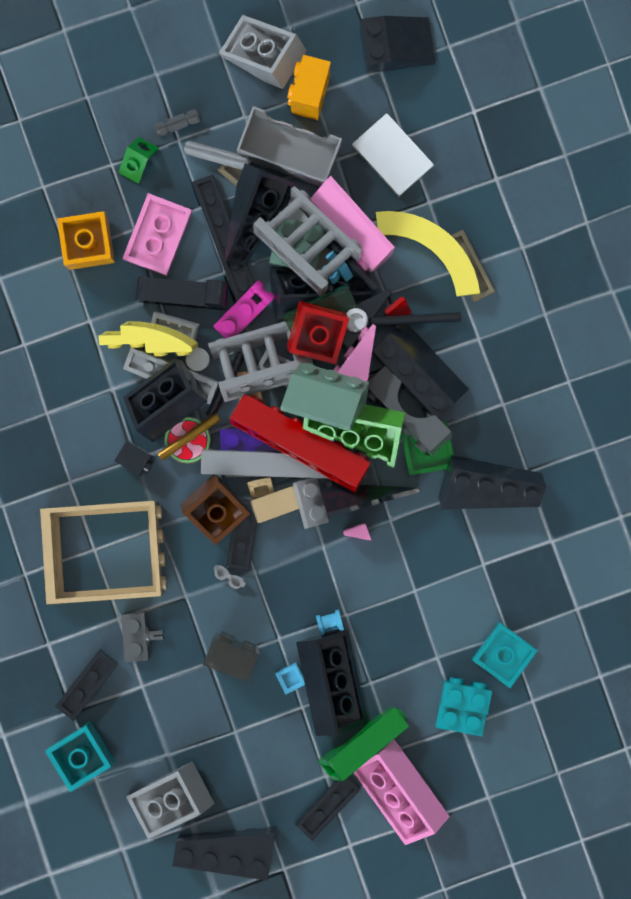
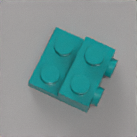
[435,677,492,736]

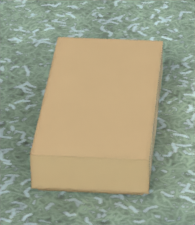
[250,486,299,523]

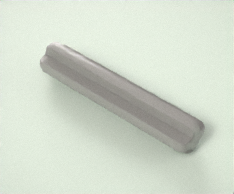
[184,141,251,170]

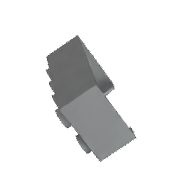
[236,106,342,187]

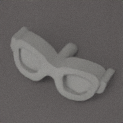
[214,565,246,589]

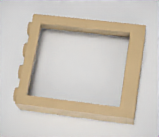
[40,501,167,604]

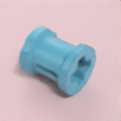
[316,609,344,636]

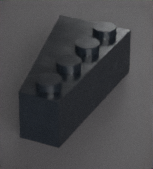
[439,455,546,510]
[172,826,276,881]

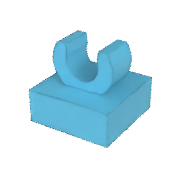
[322,251,353,284]

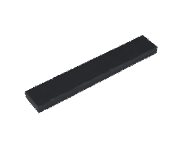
[192,174,261,304]

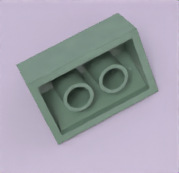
[281,362,369,431]

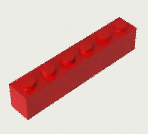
[230,394,370,493]

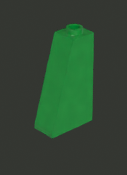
[318,707,409,781]

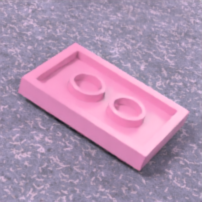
[122,193,193,276]

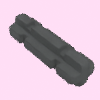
[154,109,200,137]

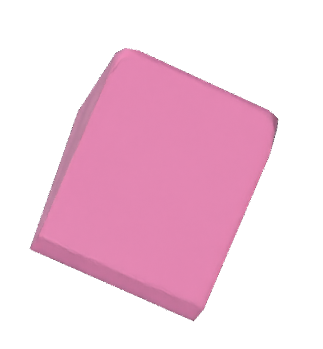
[343,523,371,541]

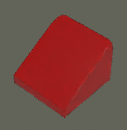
[384,297,411,327]

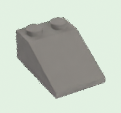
[219,15,307,89]
[126,761,215,839]

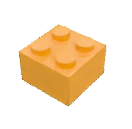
[287,55,331,121]
[57,211,115,270]

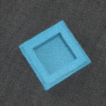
[275,662,305,695]

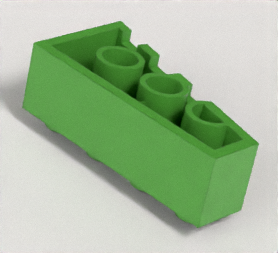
[303,405,405,467]

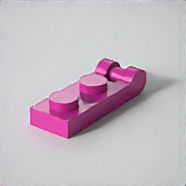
[213,280,276,338]

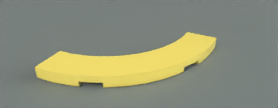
[376,211,480,297]

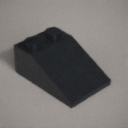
[360,16,435,74]

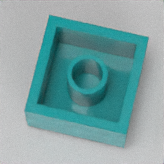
[45,721,115,792]

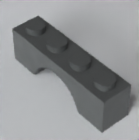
[367,366,452,456]

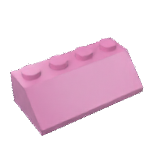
[311,176,395,274]
[354,739,450,845]

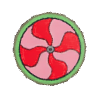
[164,417,211,464]

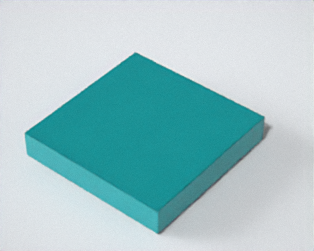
[471,622,538,688]

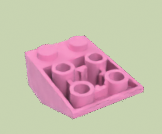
[334,324,376,381]

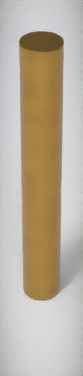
[157,413,221,461]

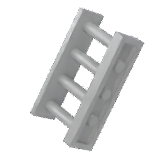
[253,186,362,297]
[208,319,313,402]

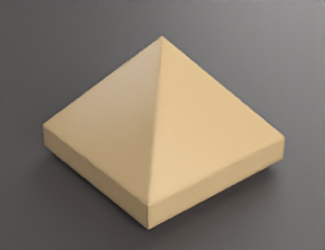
[247,477,274,500]

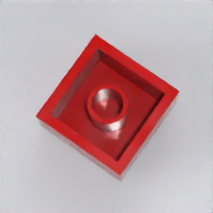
[287,301,350,364]

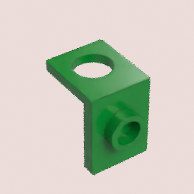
[119,137,159,184]

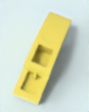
[98,321,198,356]

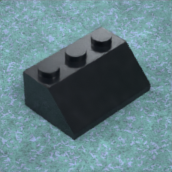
[123,356,208,442]

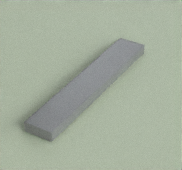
[201,449,329,479]

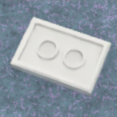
[352,113,434,197]

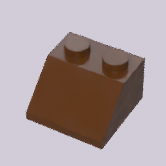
[180,474,250,545]

